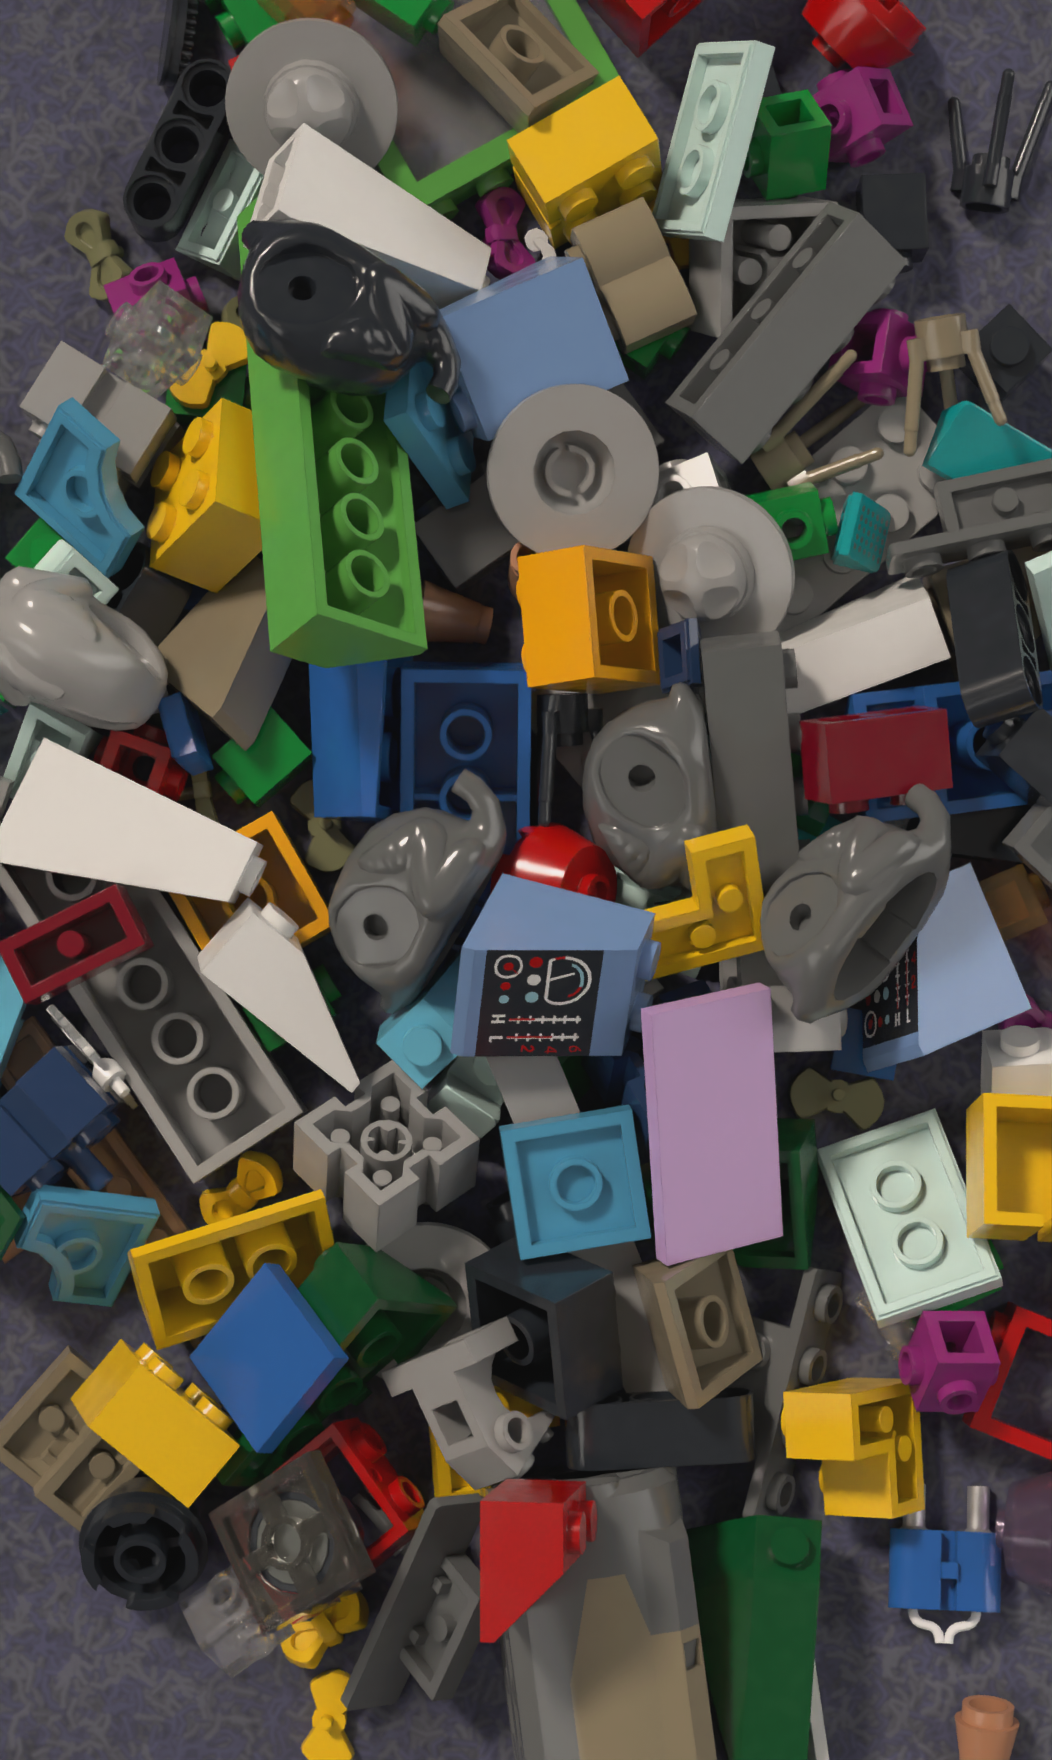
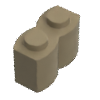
[565,197,697,355]

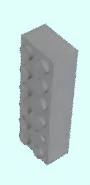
[0,863,308,1184]

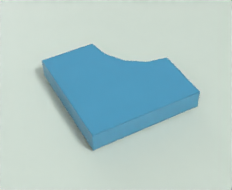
[14,397,145,578]
[14,1185,160,1307]

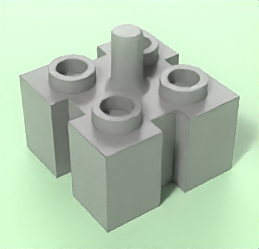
[19,341,185,496]
[293,1060,480,1252]

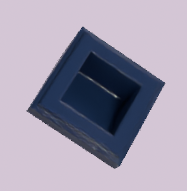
[657,618,704,694]

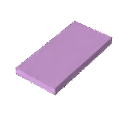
[641,982,783,1266]

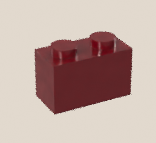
[799,705,953,814]
[0,884,154,1005]

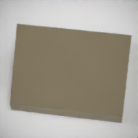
[437,0,599,133]
[632,1249,763,1409]

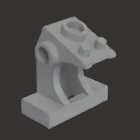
[381,1316,555,1490]

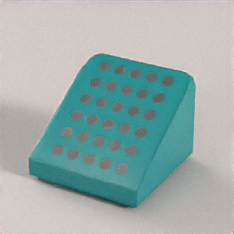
[831,491,891,573]

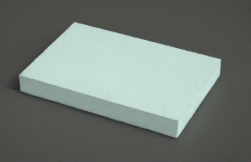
[652,40,775,242]
[817,1108,1003,1329]

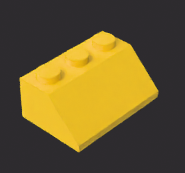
[127,1189,334,1350]

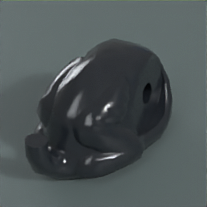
[237,219,461,404]

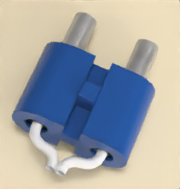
[888,1484,1002,1644]

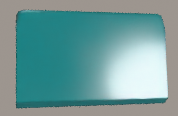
[922,401,1052,480]

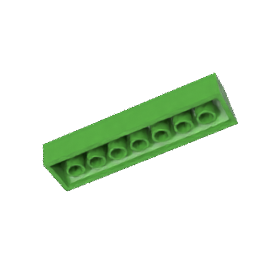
[237,197,428,669]

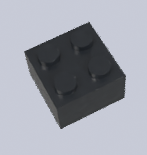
[465,1236,623,1421]

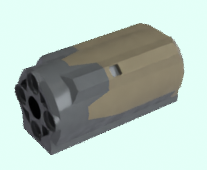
[480,1465,717,1760]

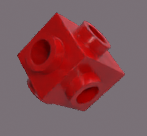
[93,722,189,802]

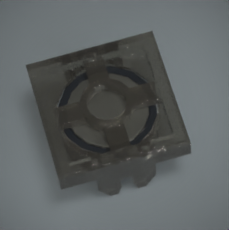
[208,1450,376,1635]

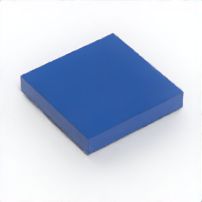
[190,1263,349,1453]

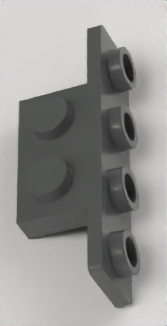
[886,458,1052,578]
[726,1266,843,1517]
[340,1493,483,1711]

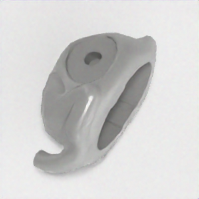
[0,566,169,731]

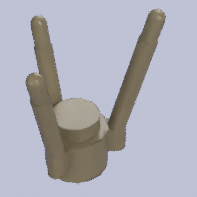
[903,313,1007,457]
[750,349,884,490]

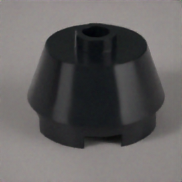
[79,1477,209,1611]

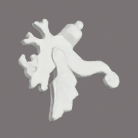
[46,1004,138,1110]

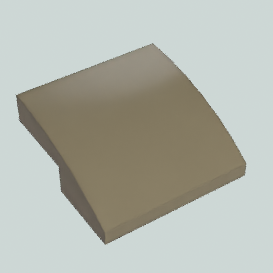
[0,1345,140,1532]

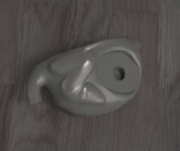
[582,682,719,907]
[328,769,506,1014]
[760,783,951,1024]

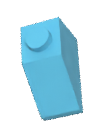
[376,948,462,1089]

